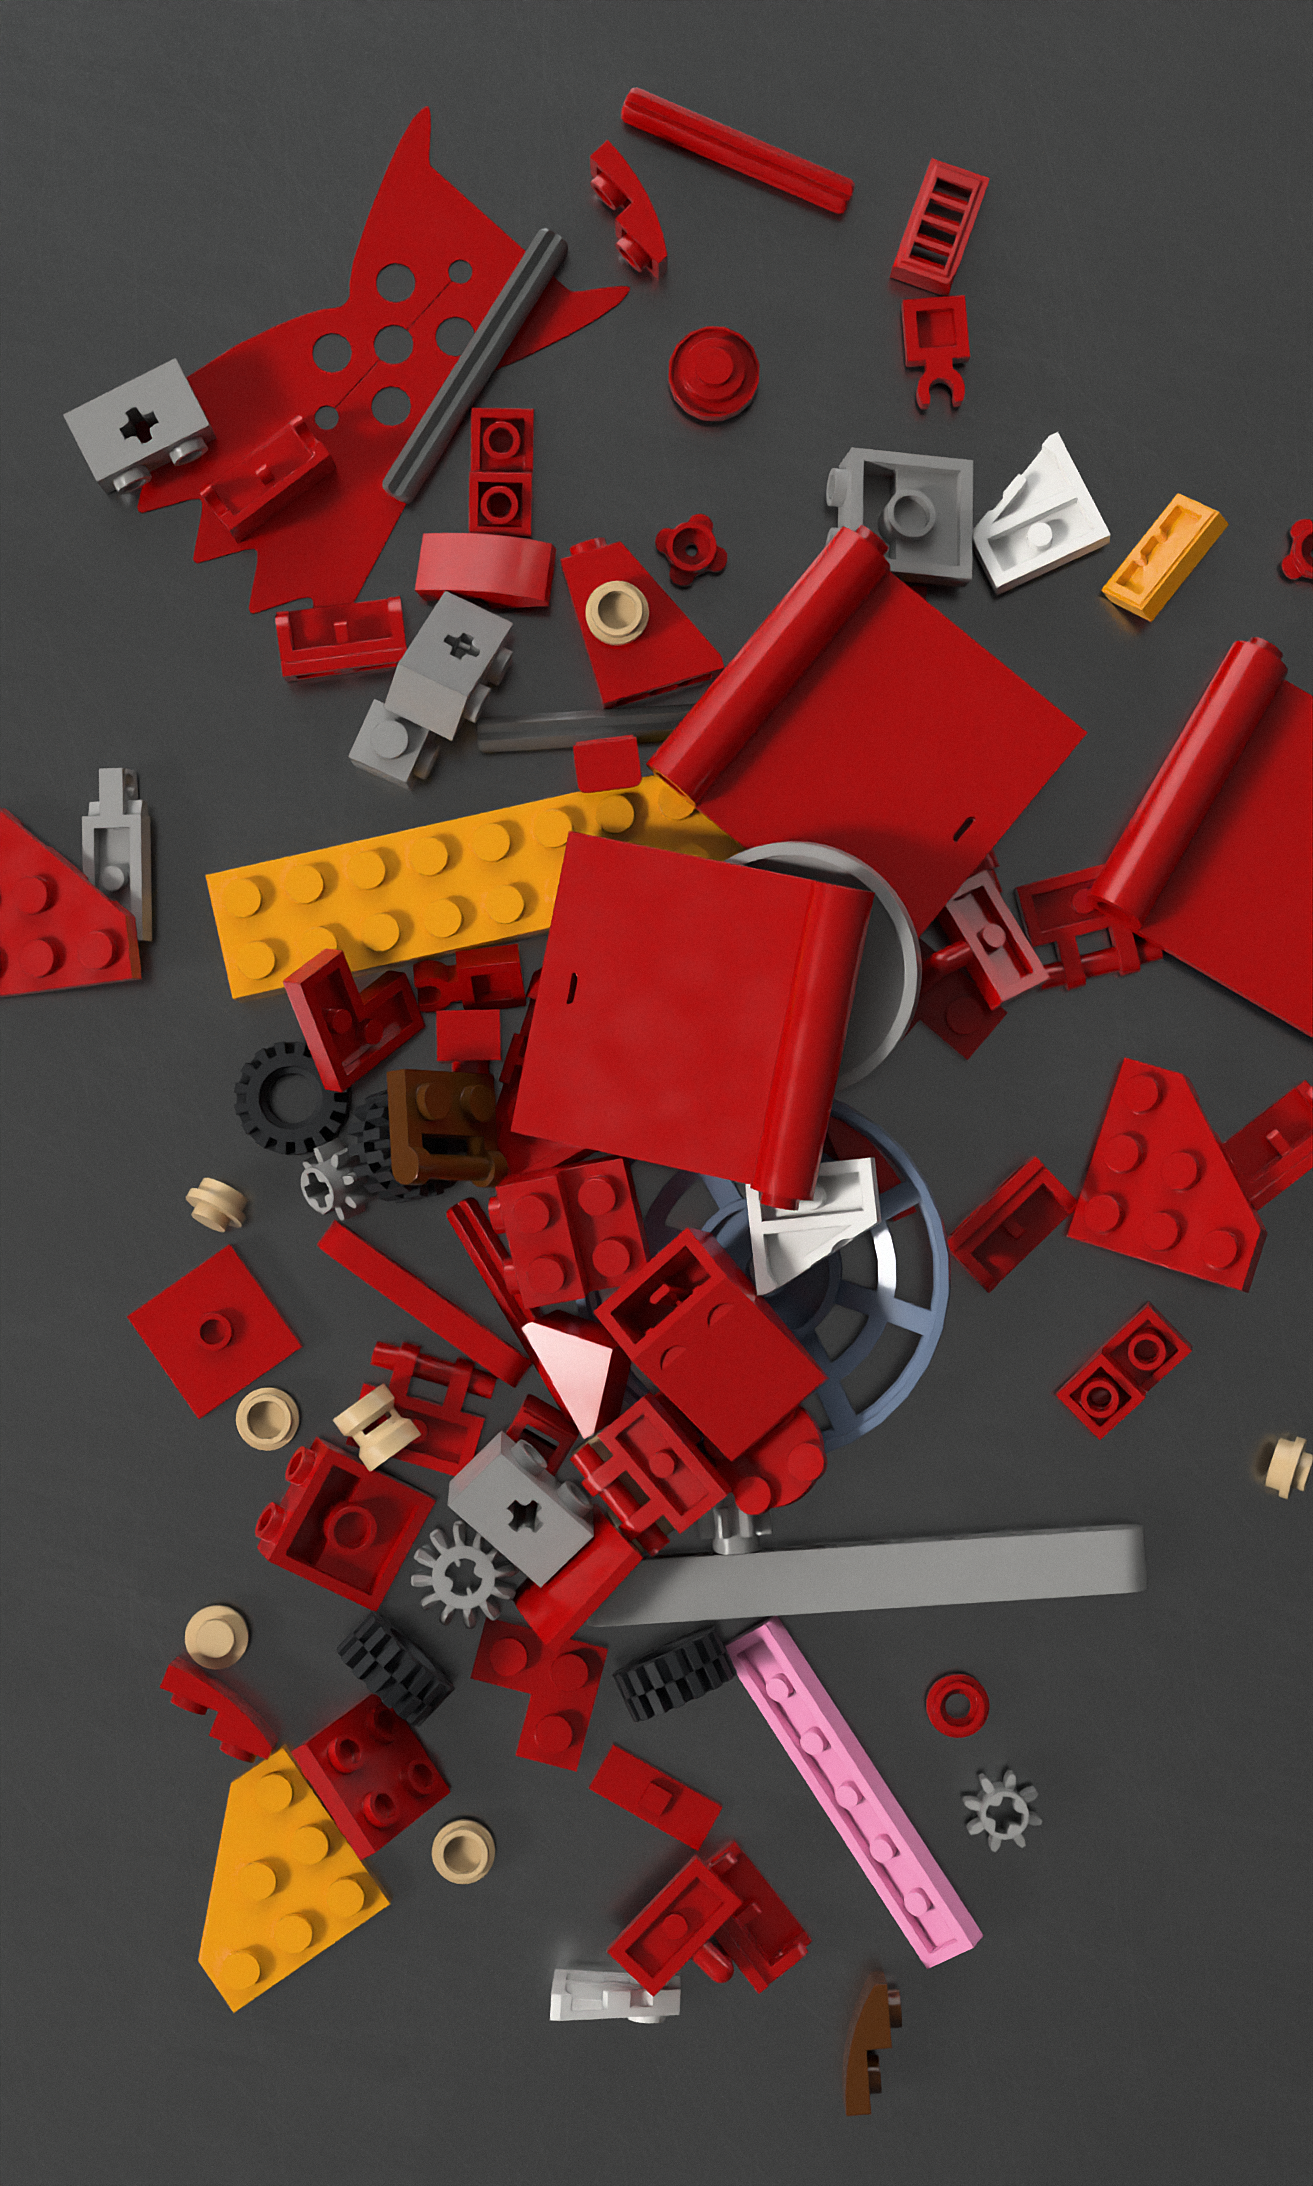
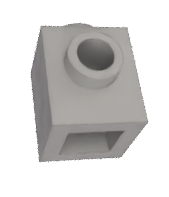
[348,699,440,791]

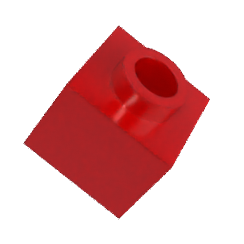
[436,1009,503,1074]

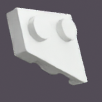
[972,432,1111,595]
[745,1158,882,1295]
[550,1969,681,2023]

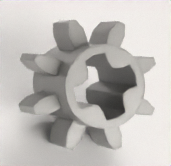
[301,1138,378,1221]
[697,1493,773,1555]
[962,1769,1042,1852]

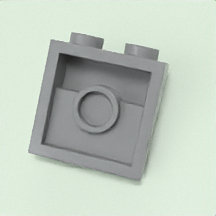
[826,447,973,588]

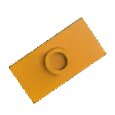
[1101,493,1229,622]

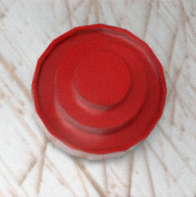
[668,326,760,421]

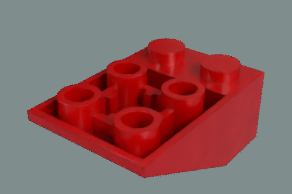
[593,1227,829,1462]

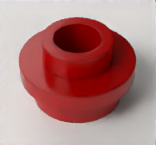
[926,1673,990,1738]

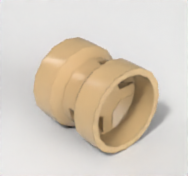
[333,1383,421,1471]

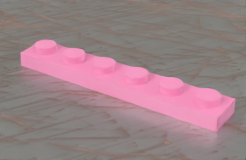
[725,1616,984,1969]

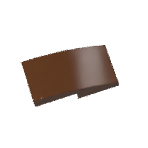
[842,1971,902,2116]

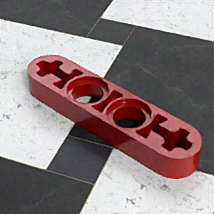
[316,1219,534,1388]

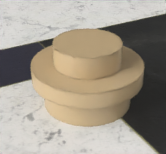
[586,581,649,645]
[186,1178,248,1232]
[236,1387,300,1451]
[1265,1437,1313,1500]
[185,1605,249,1669]
[432,1819,495,1884]

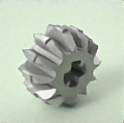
[411,1520,519,1629]

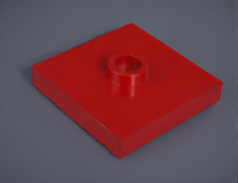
[127,1244,304,1419]

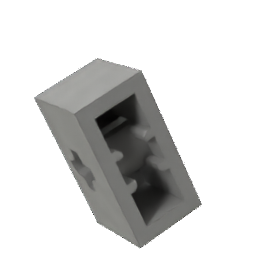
[63,358,217,494]
[383,591,514,741]
[447,1430,594,1588]

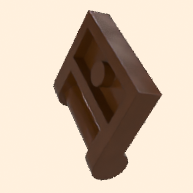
[386,1069,508,1188]

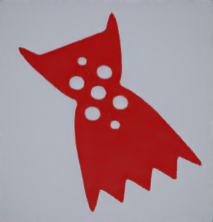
[135,106,630,614]

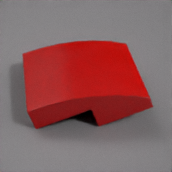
[513,1503,643,1654]

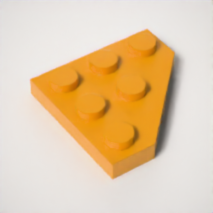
[198,1744,392,2013]

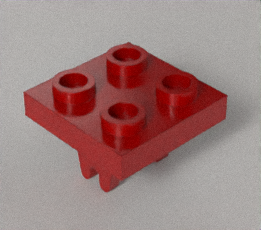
[291,1692,451,1861]

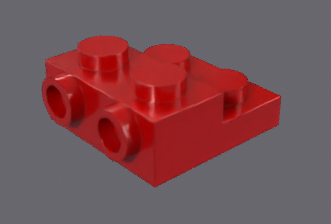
[488,1155,652,1309]
[255,1436,436,1612]

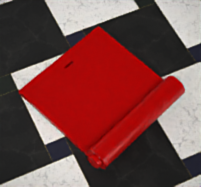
[646,525,1088,938]
[1087,637,1313,1038]
[510,831,875,1211]

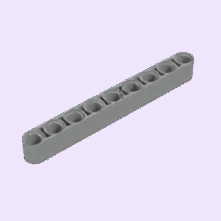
[586,1524,1148,1626]

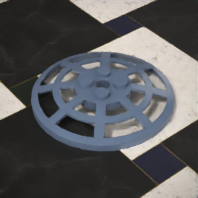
[576,1099,951,1454]

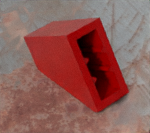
[560,537,725,709]

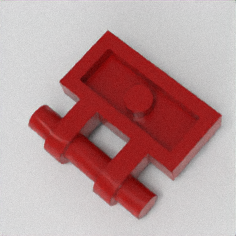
[1014,863,1163,991]
[346,1340,498,1476]
[569,1391,733,1557]

